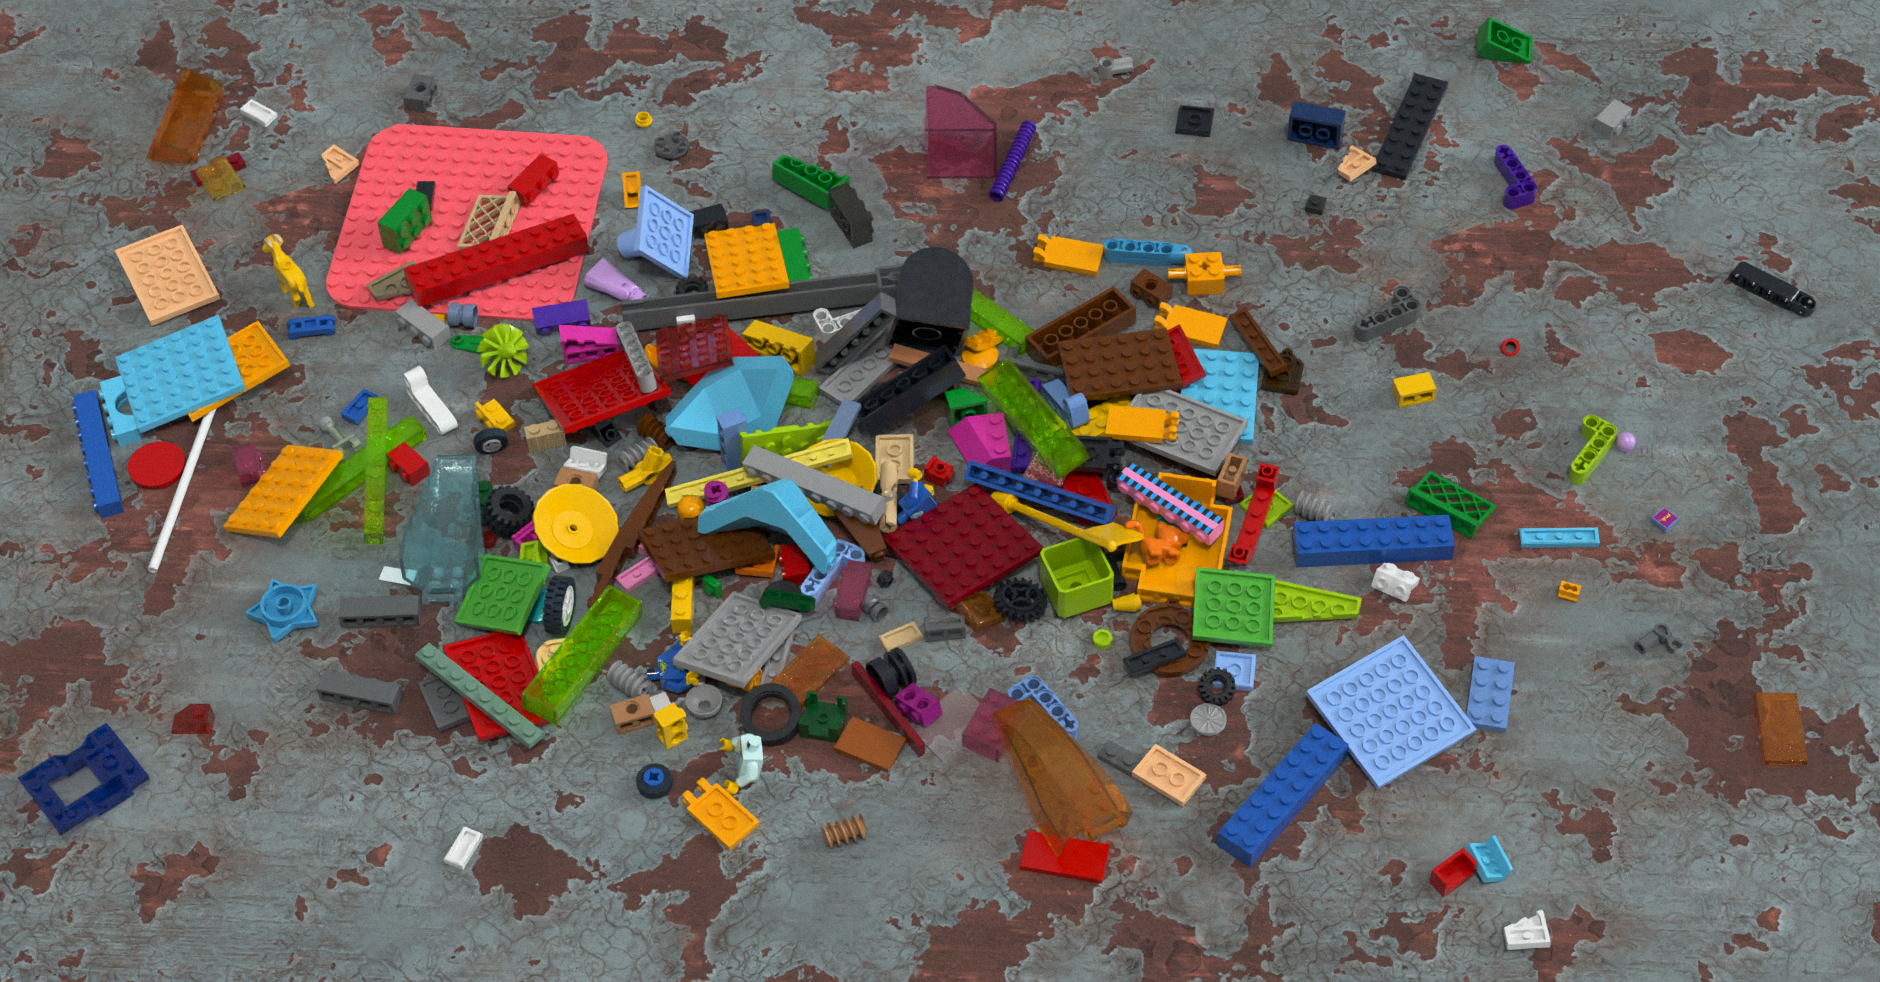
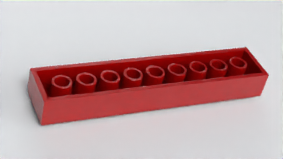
[404,213,589,307]

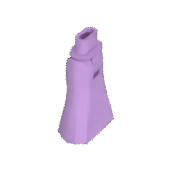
[583,258,647,301]

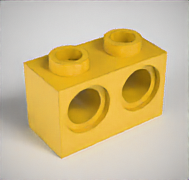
[653,702,689,750]

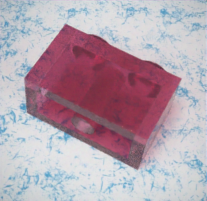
[232,442,266,487]

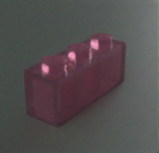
[832,560,872,622]

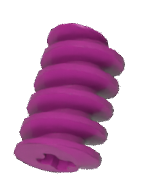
[704,481,729,507]

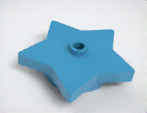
[246,579,318,643]

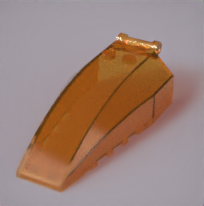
[993,698,1133,856]

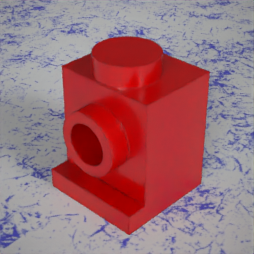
[924,455,955,489]

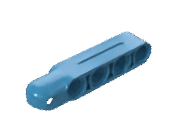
[1104,238,1193,266]

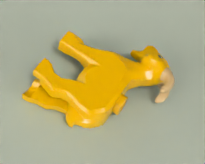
[262,234,314,308]

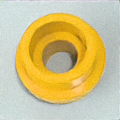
[635,112,652,128]

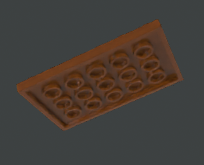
[1057,328,1183,401]
[637,518,775,582]

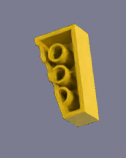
[742,320,815,377]

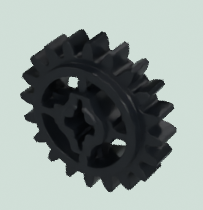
[993,577,1048,624]

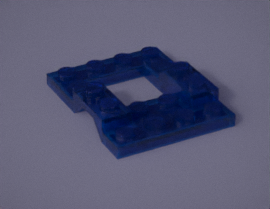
[18,723,150,836]

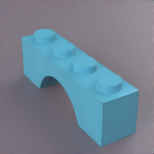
[98,376,142,447]

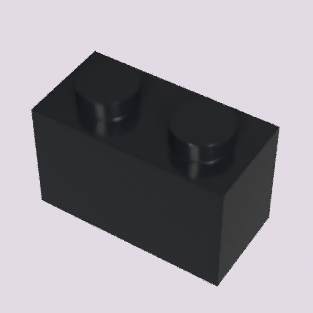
[690,203,729,239]

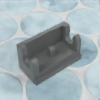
[924,614,966,642]

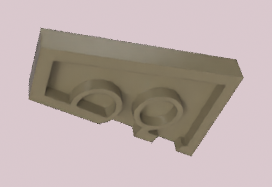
[366,260,416,301]

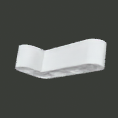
[813,308,861,344]
[402,366,458,436]

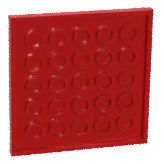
[532,350,671,434]

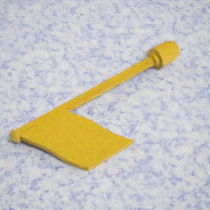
[991,490,1144,552]

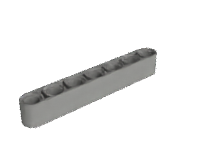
[616,321,657,393]

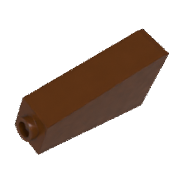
[830,486,889,560]

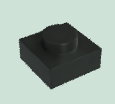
[1305,194,1327,215]

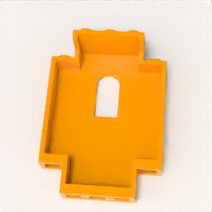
[1121,472,1233,608]

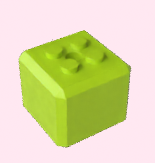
[1040,537,1114,618]

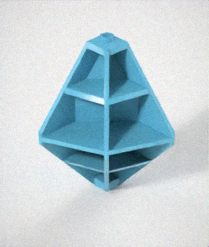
[665,356,794,451]
[698,478,838,574]

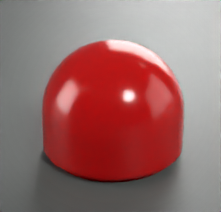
[1500,338,1520,356]

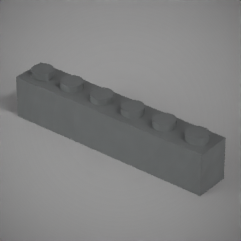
[815,292,896,376]

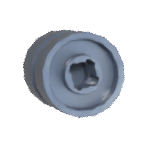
[447,302,478,328]

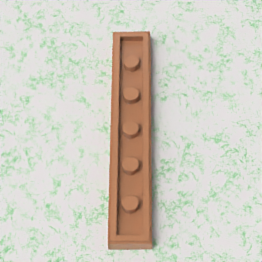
[889,343,1001,391]

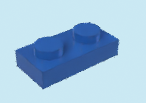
[341,388,379,425]

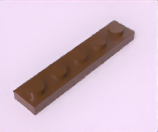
[1229,308,1287,377]

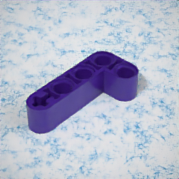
[1494,145,1537,210]

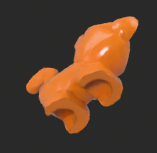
[1125,520,1190,565]

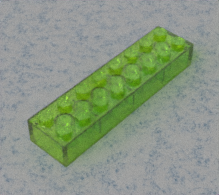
[977,357,1090,480]
[522,585,643,725]

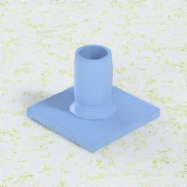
[617,185,694,280]

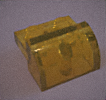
[196,156,246,201]

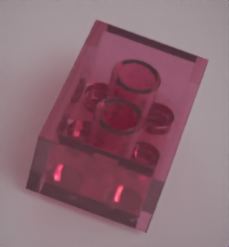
[962,688,1026,762]

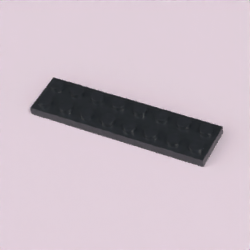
[1372,73,1448,181]

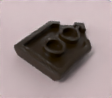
[1261,347,1304,395]

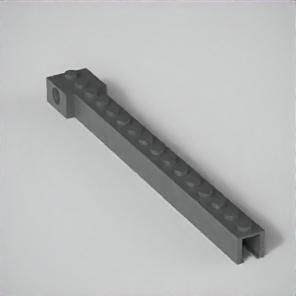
[621,264,903,331]

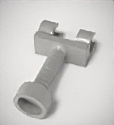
[318,416,362,461]

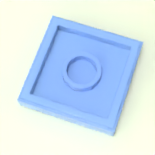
[1212,650,1256,692]

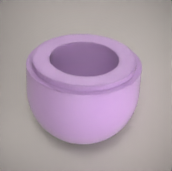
[1616,432,1636,452]

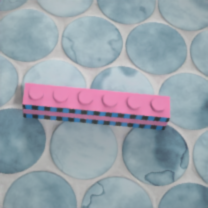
[1117,462,1224,545]

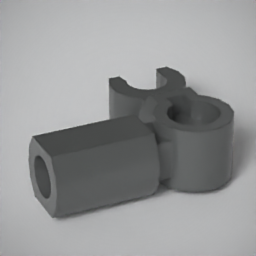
[1635,623,1683,654]

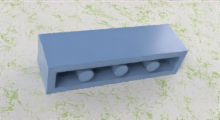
[716,408,749,471]

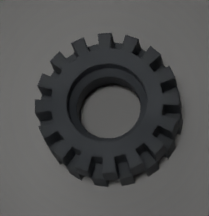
[676,276,709,295]
[1199,667,1236,706]

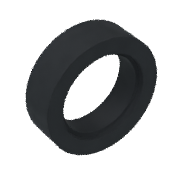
[740,683,802,747]

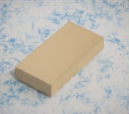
[878,621,923,652]

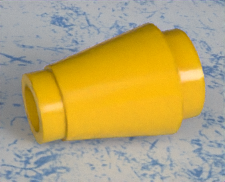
[1112,593,1142,612]

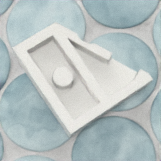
[1503,910,1551,950]

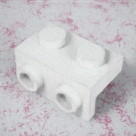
[563,446,608,479]
[1371,562,1420,602]

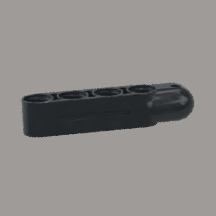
[1729,262,1816,316]

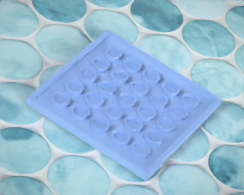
[1306,635,1476,790]

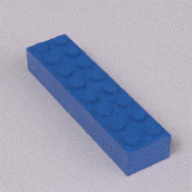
[1292,515,1455,568]
[1217,723,1349,868]

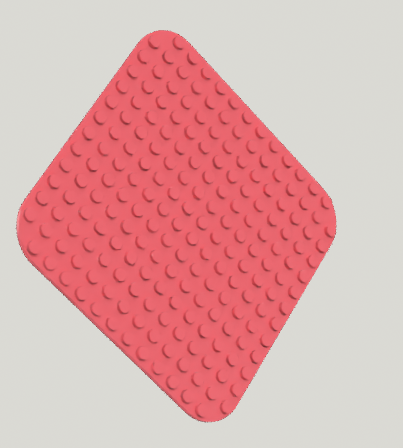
[326,124,608,321]

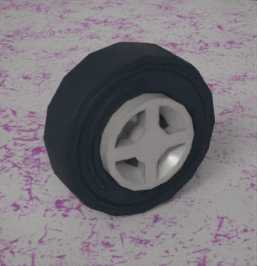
[473,428,508,454]

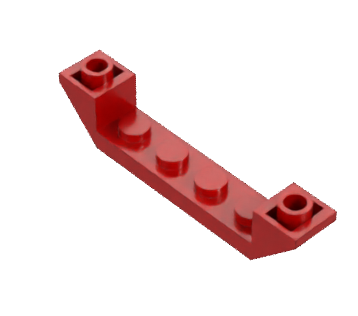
[1227,462,1280,566]

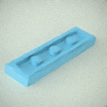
[1519,527,1600,548]

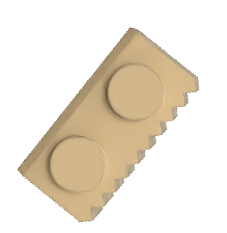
[524,420,566,454]

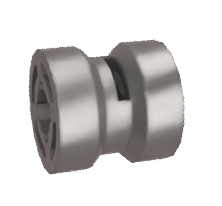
[861,594,889,622]

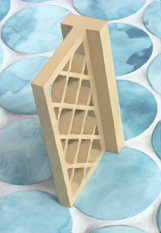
[457,191,521,250]

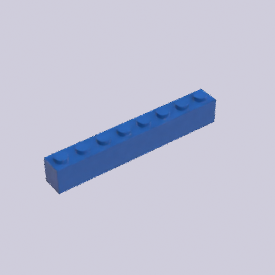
[71,390,124,518]
[964,460,1117,525]

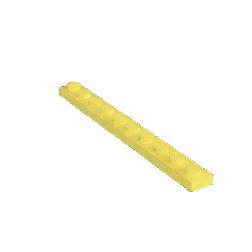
[665,438,853,508]

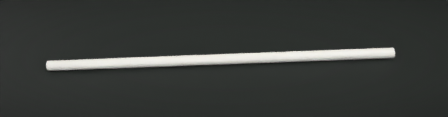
[148,409,216,573]

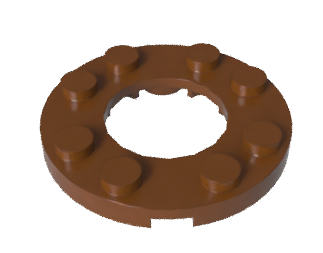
[1130,603,1210,676]

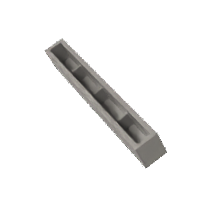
[742,445,887,525]

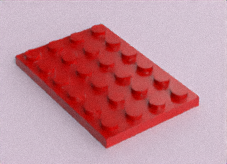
[443,632,556,742]

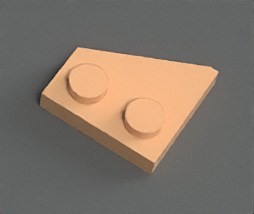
[321,145,359,184]

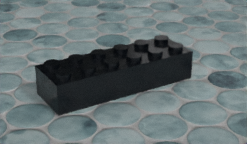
[856,344,966,438]

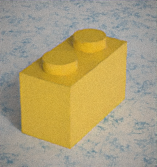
[1392,372,1437,408]

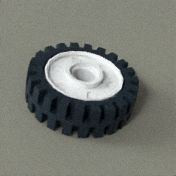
[543,575,576,635]

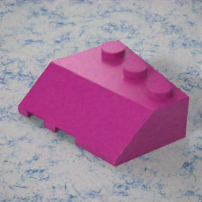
[948,413,1011,471]

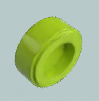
[1093,629,1113,650]

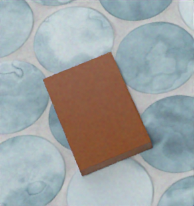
[834,716,907,773]

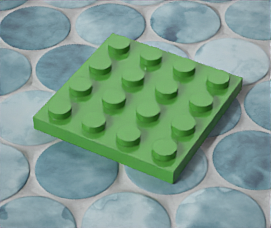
[454,554,551,636]
[1192,567,1275,648]

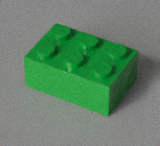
[377,188,432,254]

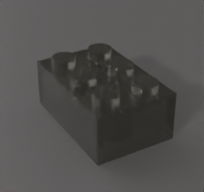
[828,182,874,249]

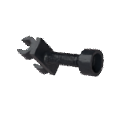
[1101,544,1127,591]

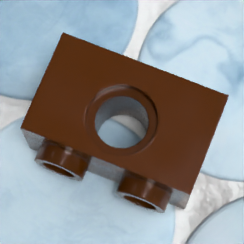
[1130,268,1173,310]

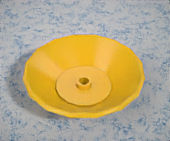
[806,439,877,516]
[533,484,619,564]

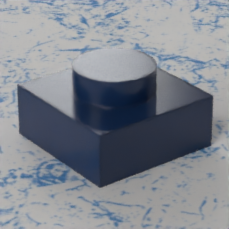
[751,209,771,227]

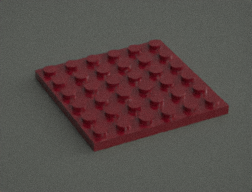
[882,483,1044,609]

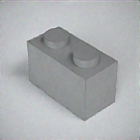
[1593,99,1633,140]

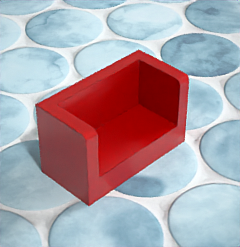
[1429,848,1477,897]

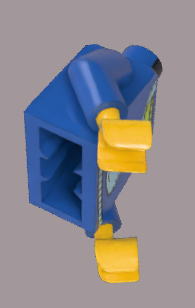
[897,467,939,525]
[647,631,699,694]

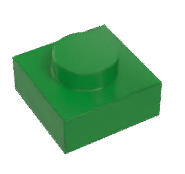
[702,573,723,600]

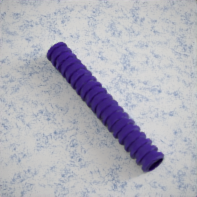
[989,120,1036,201]

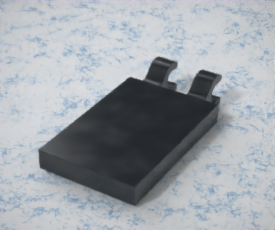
[1050,434,1126,473]

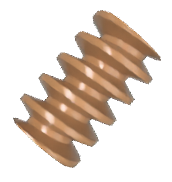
[820,813,866,849]

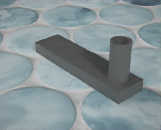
[997,346,1067,387]

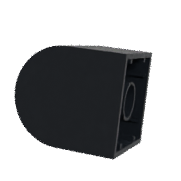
[884,247,974,356]

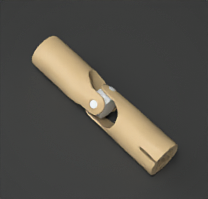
[879,461,898,533]

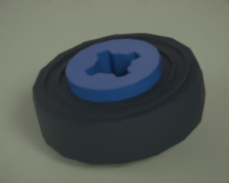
[636,763,673,799]

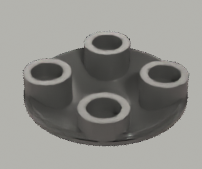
[655,131,689,158]

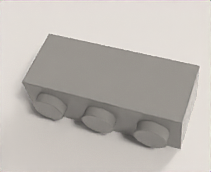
[395,299,451,350]

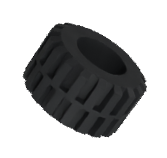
[482,485,535,538]

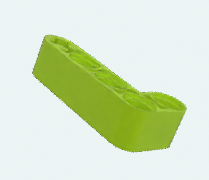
[1569,415,1617,485]

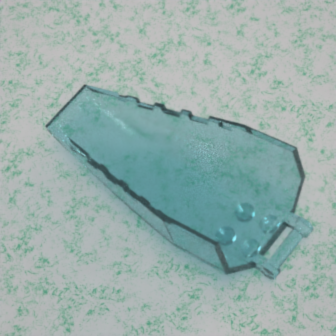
[399,454,485,604]

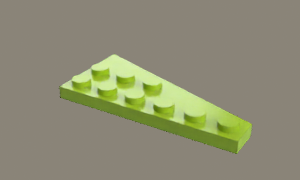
[739,420,832,468]
[1273,580,1362,622]

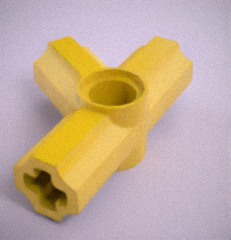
[617,445,672,492]

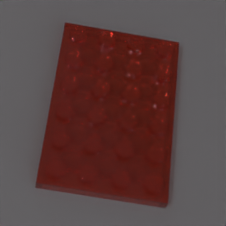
[655,314,734,383]

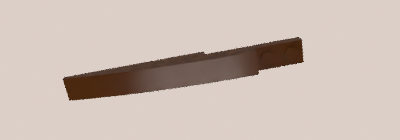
[587,460,677,618]

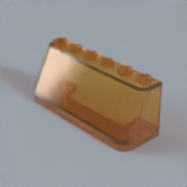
[146,67,224,164]

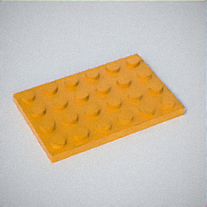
[704,223,790,299]
[187,321,291,422]
[223,445,344,538]

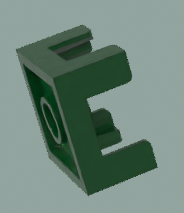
[798,690,848,743]

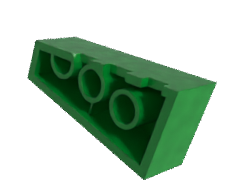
[772,155,850,210]

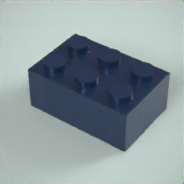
[1287,101,1346,150]

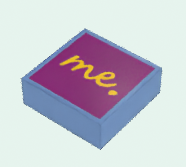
[1651,507,1679,533]

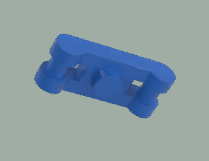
[287,315,335,340]

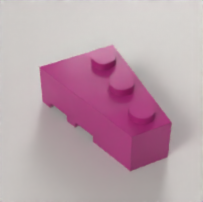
[559,325,619,365]

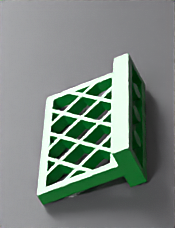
[1405,471,1497,539]

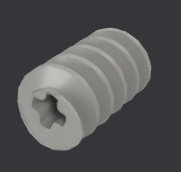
[619,437,659,473]
[1295,490,1339,521]
[607,660,652,698]

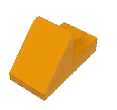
[622,171,641,208]

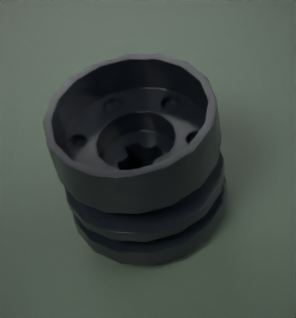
[865,647,917,699]

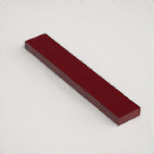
[851,661,925,757]

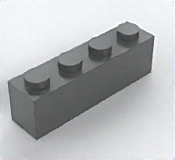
[338,595,422,628]
[317,670,403,715]

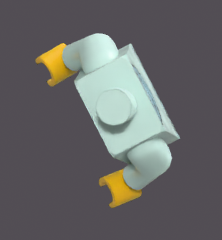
[719,733,763,795]

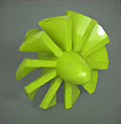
[477,324,529,378]

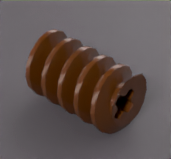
[637,413,676,452]

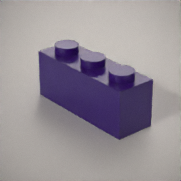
[532,299,591,335]

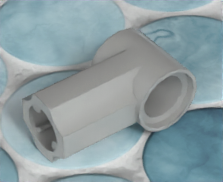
[1098,56,1133,80]

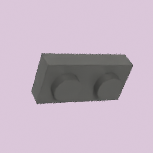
[1098,740,1143,777]

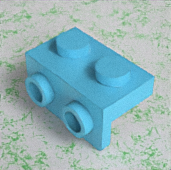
[1465,836,1513,883]

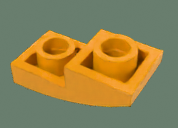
[963,328,1003,351]

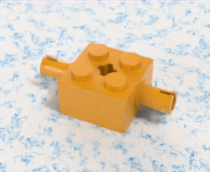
[1167,252,1241,295]

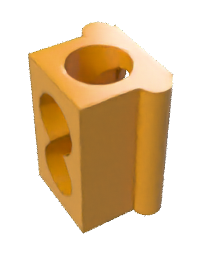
[1557,581,1581,602]

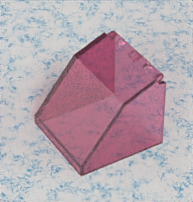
[925,84,998,179]

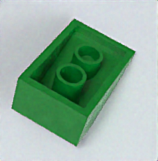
[1476,17,1533,64]

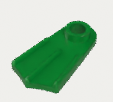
[450,335,484,355]

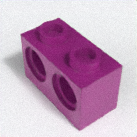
[895,683,943,728]

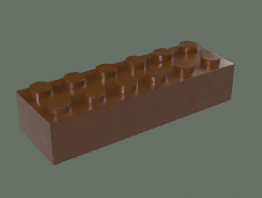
[1025,286,1136,367]

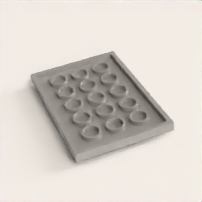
[1124,390,1248,476]
[673,592,802,688]

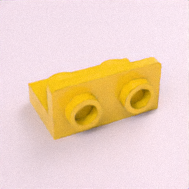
[474,399,516,432]

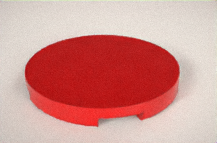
[128,441,186,489]

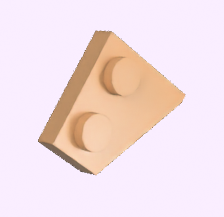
[1338,145,1376,182]

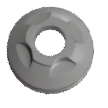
[685,684,722,718]

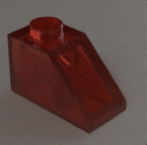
[171,704,215,734]

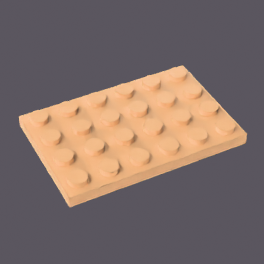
[115,224,220,326]

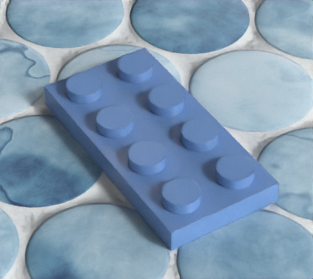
[1466,656,1515,733]

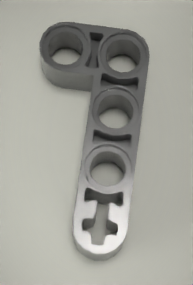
[1355,286,1420,342]

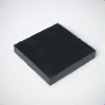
[1175,105,1214,137]

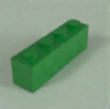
[777,228,813,282]

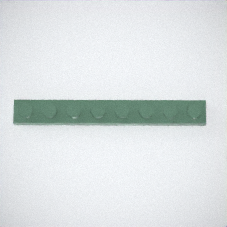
[415,643,544,749]

